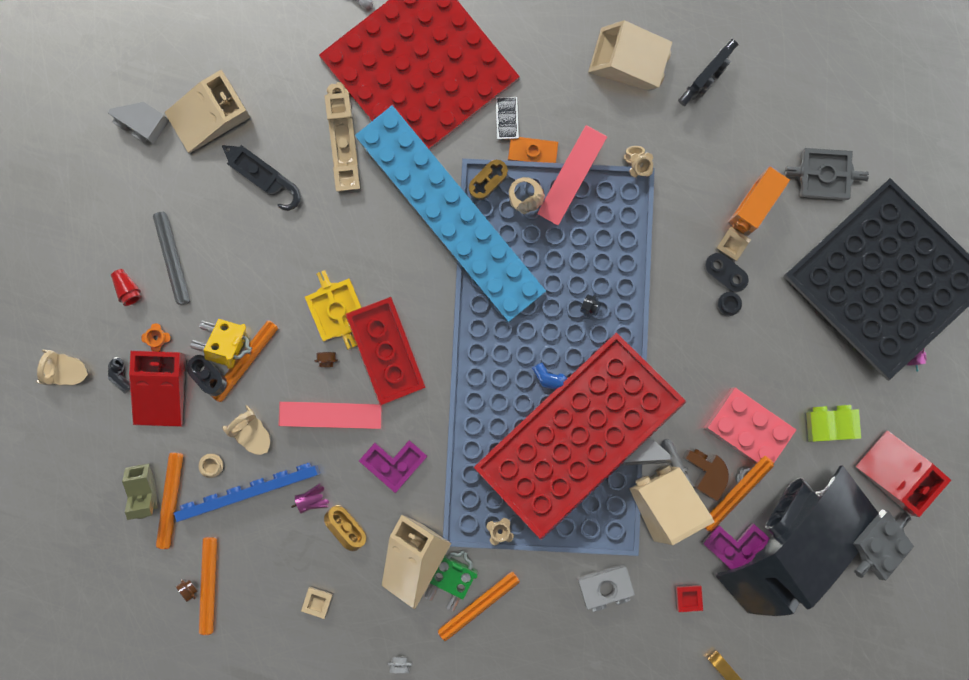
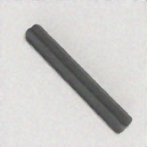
[153,211,190,305]

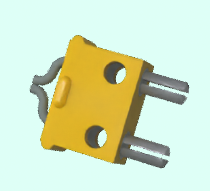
[190,319,252,369]

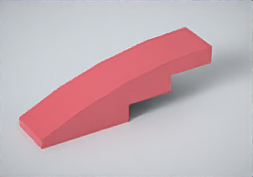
[537,125,608,225]
[278,402,382,429]

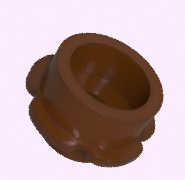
[314,352,338,367]
[175,579,198,602]

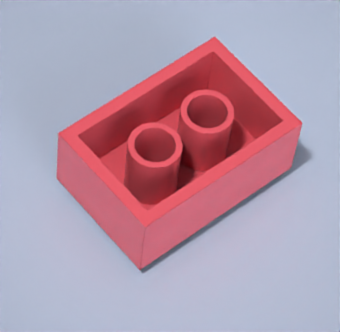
[704,388,796,464]

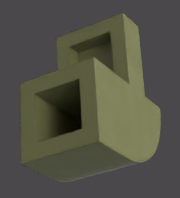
[122,463,158,520]

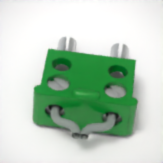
[424,551,478,611]

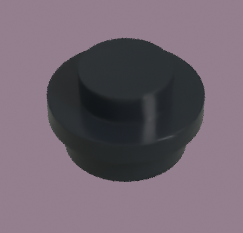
[717,292,742,316]
[580,294,601,318]

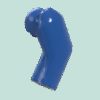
[532,362,567,390]

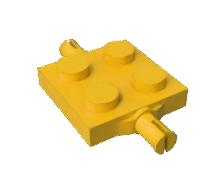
[305,270,362,350]

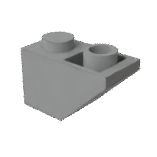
[108,102,169,144]

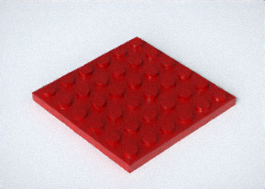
[319,0,520,150]

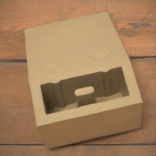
[164,69,251,153]
[381,515,451,609]

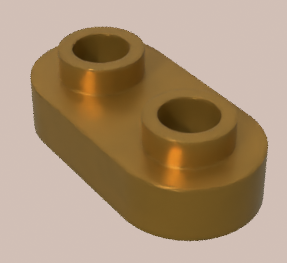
[324,506,366,551]

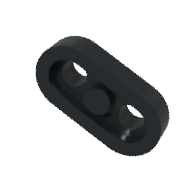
[704,253,749,293]
[187,355,227,396]

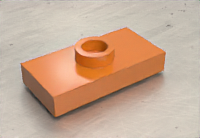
[508,137,558,163]

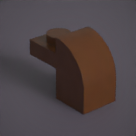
[682,449,729,501]

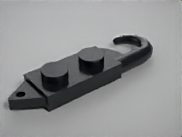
[222,145,301,211]

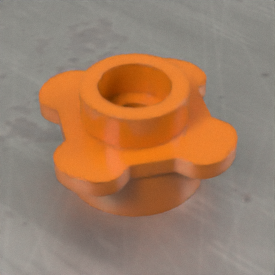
[141,323,171,352]

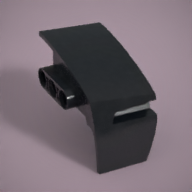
[716,465,878,616]

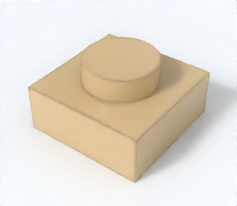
[717,227,751,261]
[301,587,333,619]

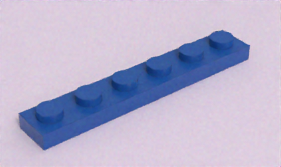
[174,462,320,522]

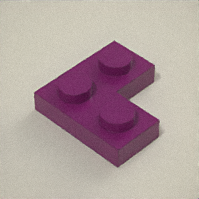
[359,440,428,493]
[702,523,770,569]

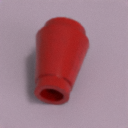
[111,269,141,306]

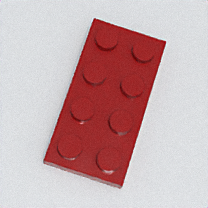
[345,297,426,405]

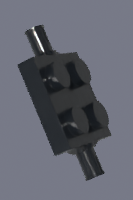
[678,38,739,107]

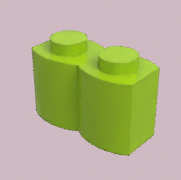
[806,405,861,442]

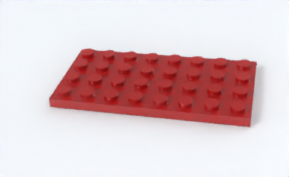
[474,332,686,540]

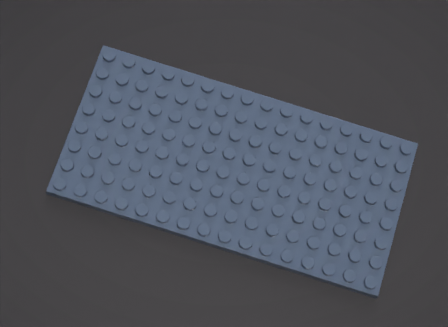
[443,158,655,556]

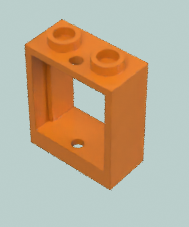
[728,166,790,235]

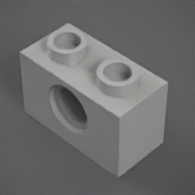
[577,564,635,612]

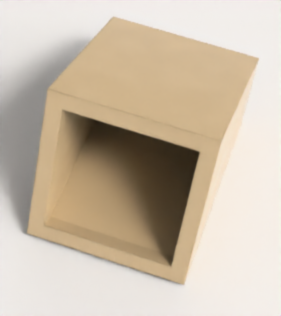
[588,20,672,90]
[629,465,714,545]

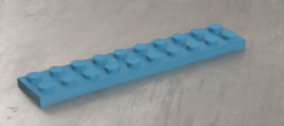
[355,105,546,323]

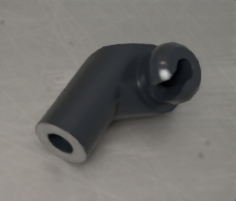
[108,357,130,394]

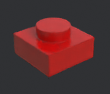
[676,585,703,612]

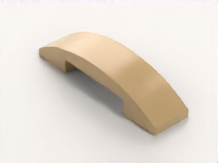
[324,92,360,192]

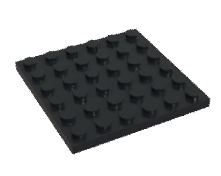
[784,178,969,381]

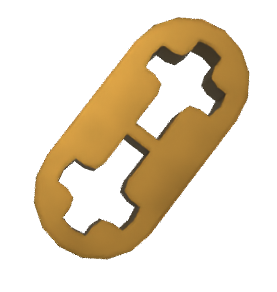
[469,159,508,200]
[707,650,742,680]

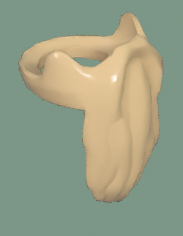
[509,177,545,214]
[37,350,88,385]
[222,405,270,455]

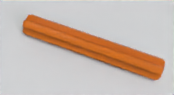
[211,320,278,402]
[156,452,183,549]
[705,456,774,532]
[199,537,217,635]
[438,572,520,641]

